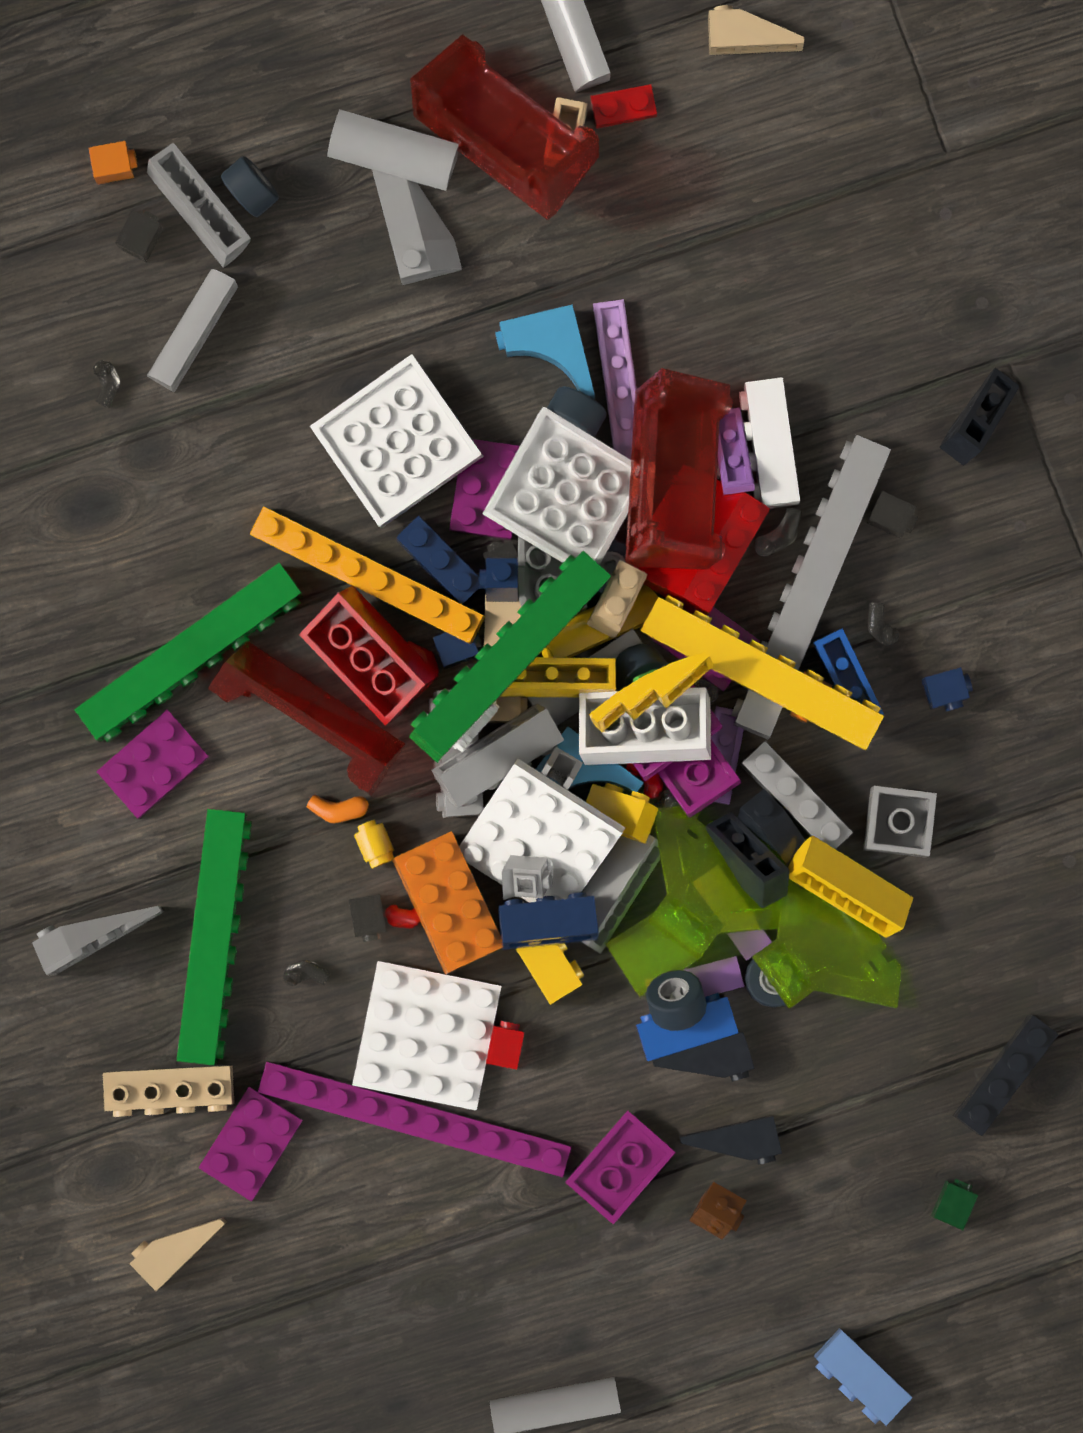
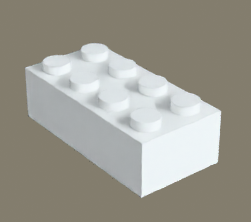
[579,687,711,765]

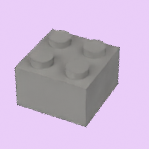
[863,786,937,858]

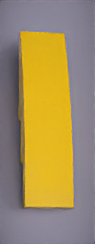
[589,651,713,733]

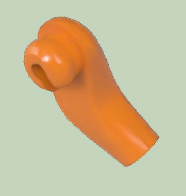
[306,794,369,823]

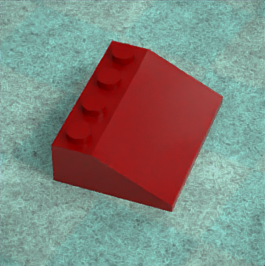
[625,465,770,615]

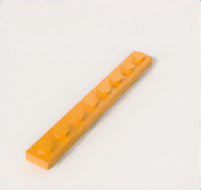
[250,506,485,644]

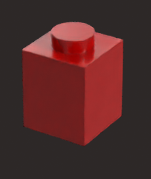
[486,1021,525,1070]

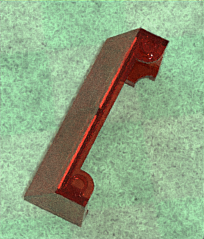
[410,34,599,220]
[625,368,732,570]
[208,642,406,797]

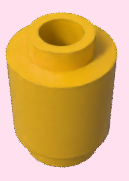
[354,819,394,869]

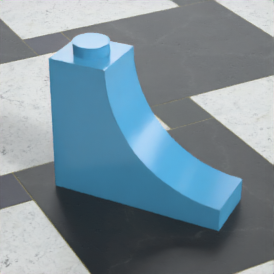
[495,305,595,399]
[535,727,643,792]

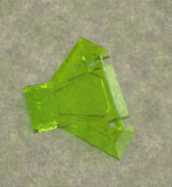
[648,806,801,959]
[752,879,901,1008]

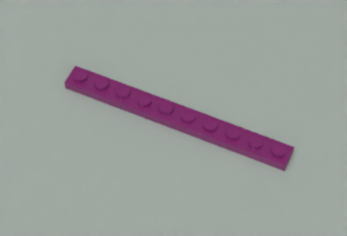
[258,1062,571,1177]

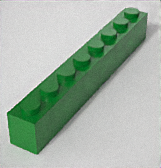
[409,550,611,763]
[74,563,303,743]
[176,809,252,1065]

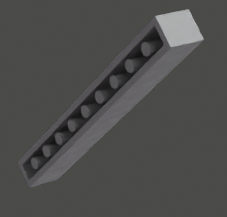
[731,435,891,740]

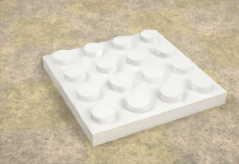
[310,354,484,528]
[482,407,650,565]
[459,759,625,903]
[352,961,501,1110]

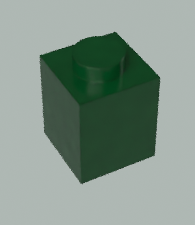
[931,1179,978,1230]

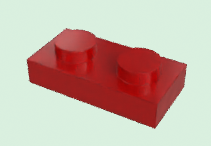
[590,84,657,129]

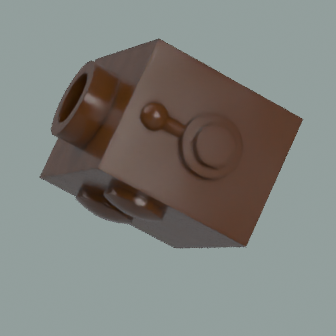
[689,1182,747,1240]

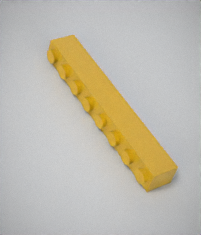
[641,595,884,750]

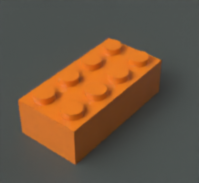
[392,831,502,975]

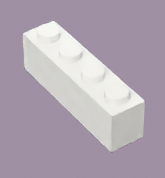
[739,377,800,509]

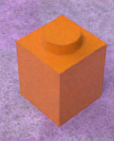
[89,141,138,184]

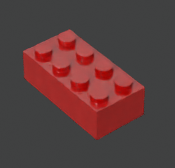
[299,585,439,726]

